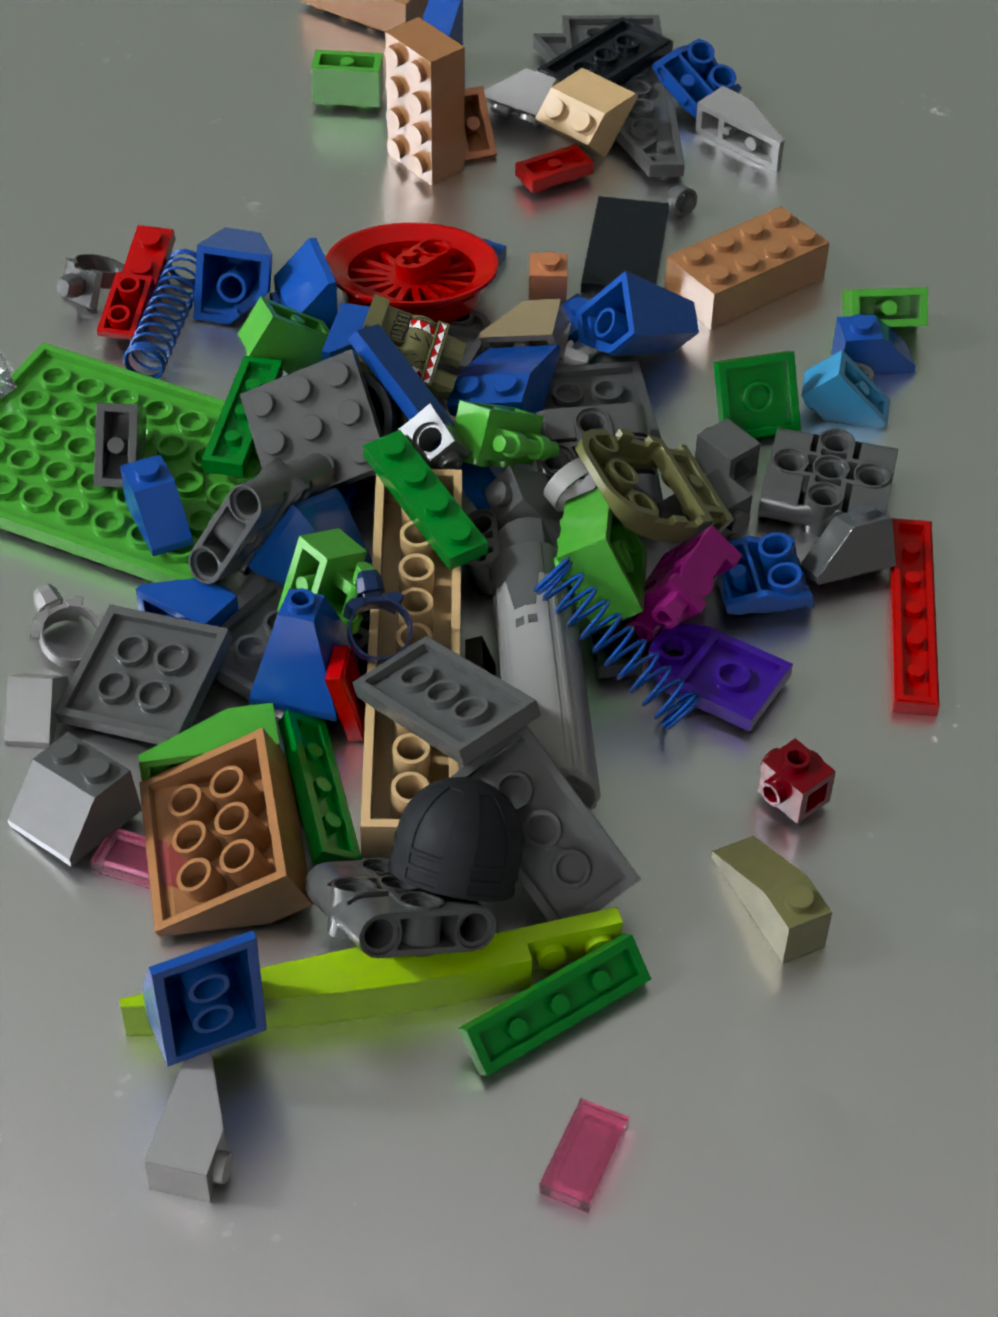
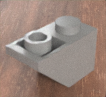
[484,68,559,128]

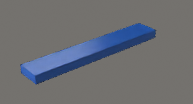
[348,324,497,510]

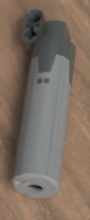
[465,509,601,810]

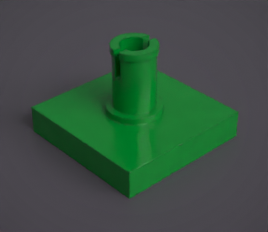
[713,351,801,438]

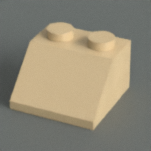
[535,68,639,158]

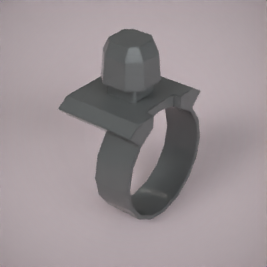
[56,254,124,310]

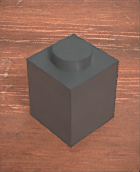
[695,418,761,484]

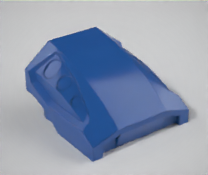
[652,39,742,118]
[716,532,815,615]

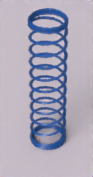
[123,249,197,379]
[534,557,700,730]

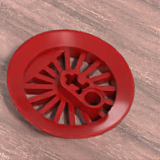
[326,222,499,323]

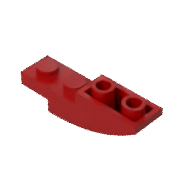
[96,225,176,340]

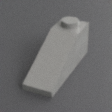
[695,86,784,172]
[144,1051,233,1203]

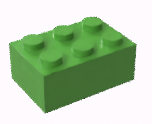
[554,487,647,628]

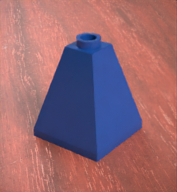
[248,488,372,585]
[249,588,362,721]

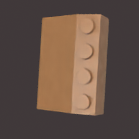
[139,728,313,937]

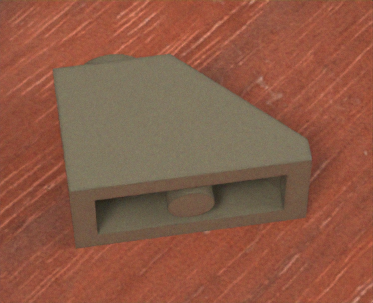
[479,299,571,360]

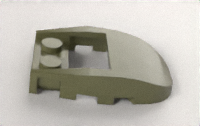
[575,428,734,544]

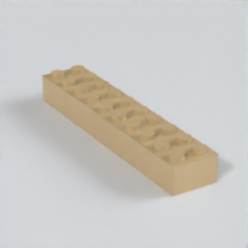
[360,469,462,859]

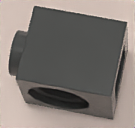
[398,403,473,470]

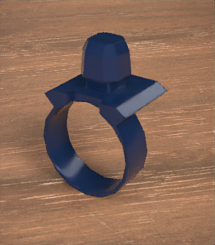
[343,569,412,664]

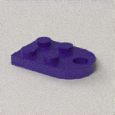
[648,624,793,732]

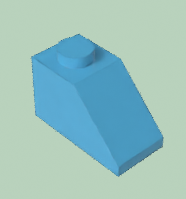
[801,350,890,429]

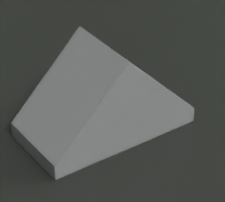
[4,673,69,749]

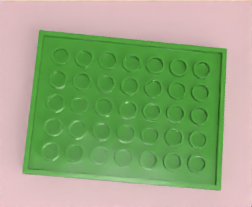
[0,342,262,583]

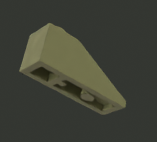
[711,836,832,964]

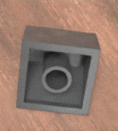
[8,732,142,867]

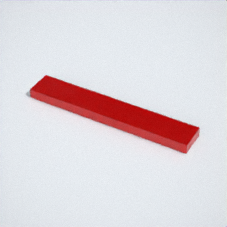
[889,518,940,716]

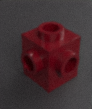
[758,738,836,824]

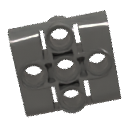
[535,402,663,516]
[758,427,898,537]
[189,452,334,584]
[304,858,496,958]

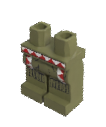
[355,294,467,400]

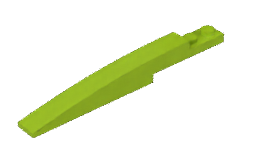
[119,907,623,1036]

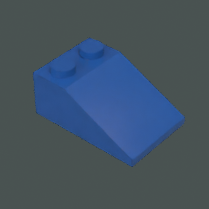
[446,344,561,417]
[142,930,267,1067]

